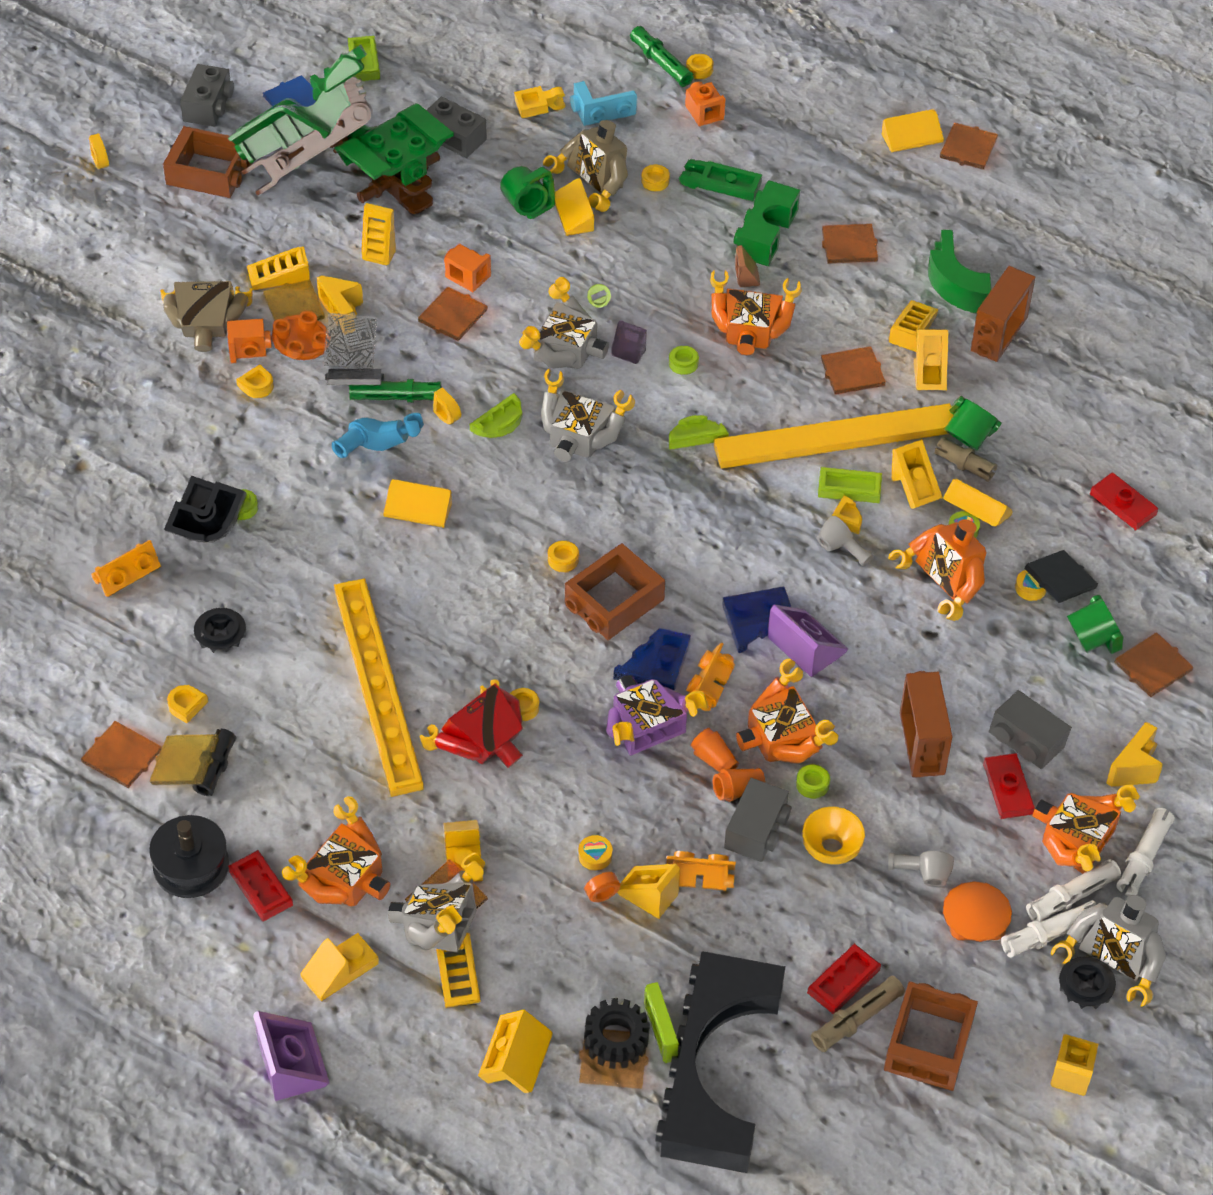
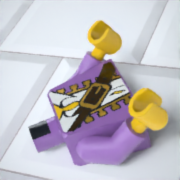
[606,675,708,756]

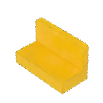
[478,1009,553,1093]

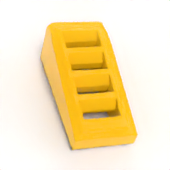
[362,203,396,265]
[247,246,310,290]
[889,300,938,352]
[436,933,481,1008]

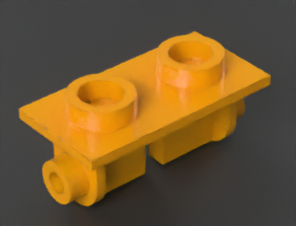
[91,540,161,597]
[686,643,735,711]
[666,851,736,891]

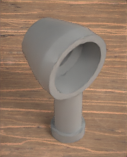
[817,516,874,566]
[888,851,954,887]

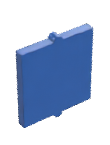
[263,75,316,106]

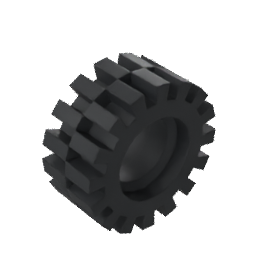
[584,998,650,1069]

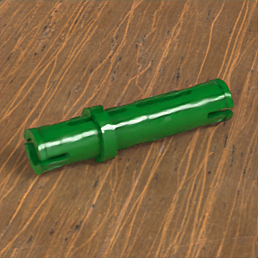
[630,26,694,87]
[349,379,442,403]

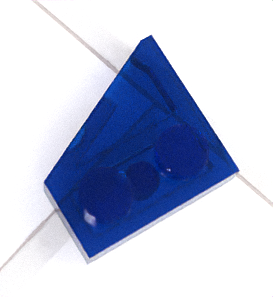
[722,586,791,653]
[613,628,691,691]

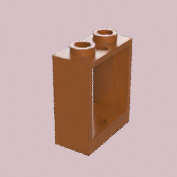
[163,126,251,198]
[971,266,1036,362]
[565,543,666,640]
[899,671,953,778]
[884,981,978,1091]

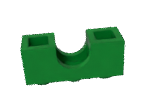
[733,180,800,267]

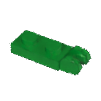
[678,159,762,201]

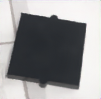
[325,369,384,385]
[1024,550,1098,603]

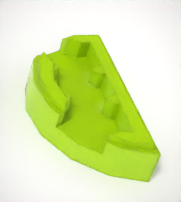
[469,393,522,438]
[669,415,729,450]

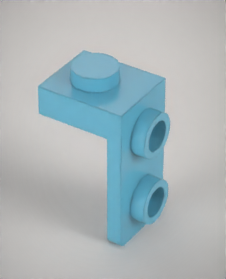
[570,81,637,126]

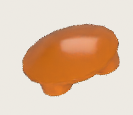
[271,311,331,360]
[943,881,1012,942]

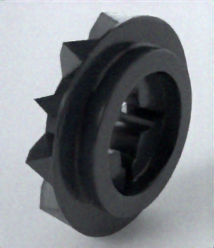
[194,608,246,653]
[1058,957,1116,1009]

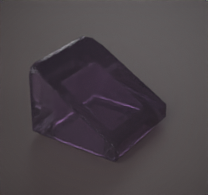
[611,320,647,364]

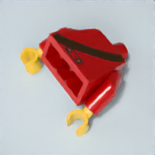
[419,679,523,768]

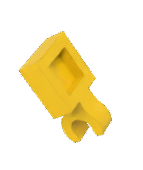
[514,86,565,118]

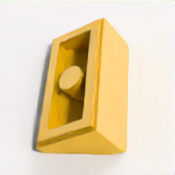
[881,109,944,153]
[555,178,594,236]
[383,479,452,528]
[944,479,1013,527]

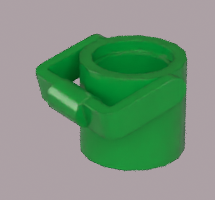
[500,166,555,219]
[944,396,1002,451]
[1067,595,1124,654]

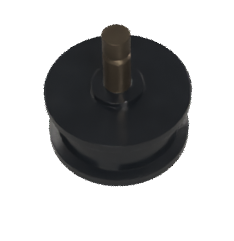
[149,815,229,898]

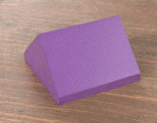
[768,605,848,677]
[254,1011,330,1101]

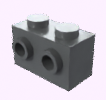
[180,64,234,127]
[427,96,487,159]
[989,690,1072,770]
[724,778,792,862]

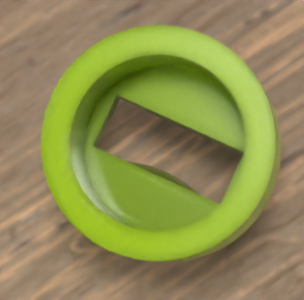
[587,283,611,308]

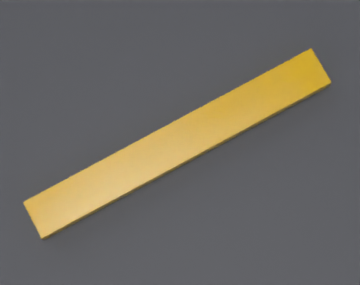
[714,403,953,469]
[334,578,424,797]

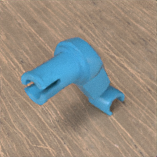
[331,413,424,458]

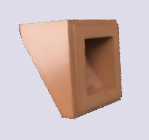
[735,245,760,287]

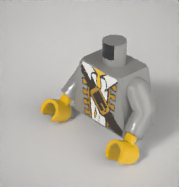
[519,277,609,369]
[541,369,635,461]
[388,852,485,952]
[1051,895,1166,1007]

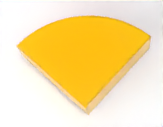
[832,495,862,535]

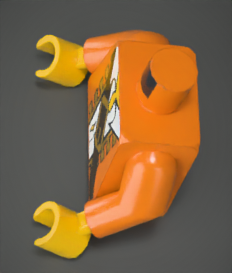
[710,270,802,355]
[888,519,987,621]
[736,659,838,764]
[1032,785,1140,874]
[282,796,390,906]

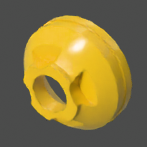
[802,807,865,864]

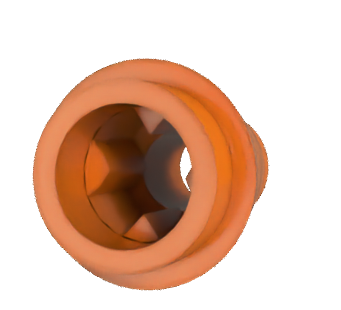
[690,728,739,773]
[713,768,765,802]

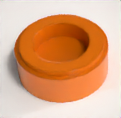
[584,872,621,902]

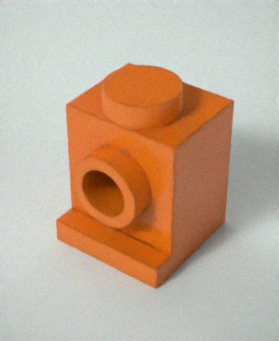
[685,82,726,127]
[444,243,491,292]
[227,318,272,363]

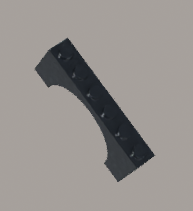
[655,951,786,1173]

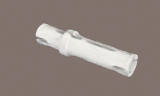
[1116,808,1175,896]
[1026,859,1121,922]
[1001,900,1096,958]

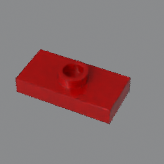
[1090,472,1158,530]
[983,753,1035,819]
[228,850,293,922]
[807,943,881,1014]

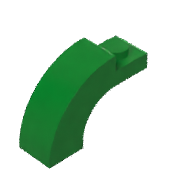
[928,230,991,314]

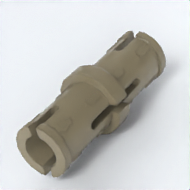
[934,437,998,482]

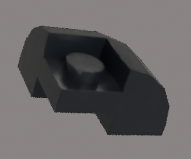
[164,476,247,543]

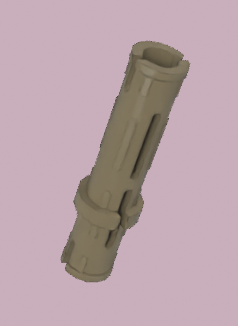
[811,976,905,1052]

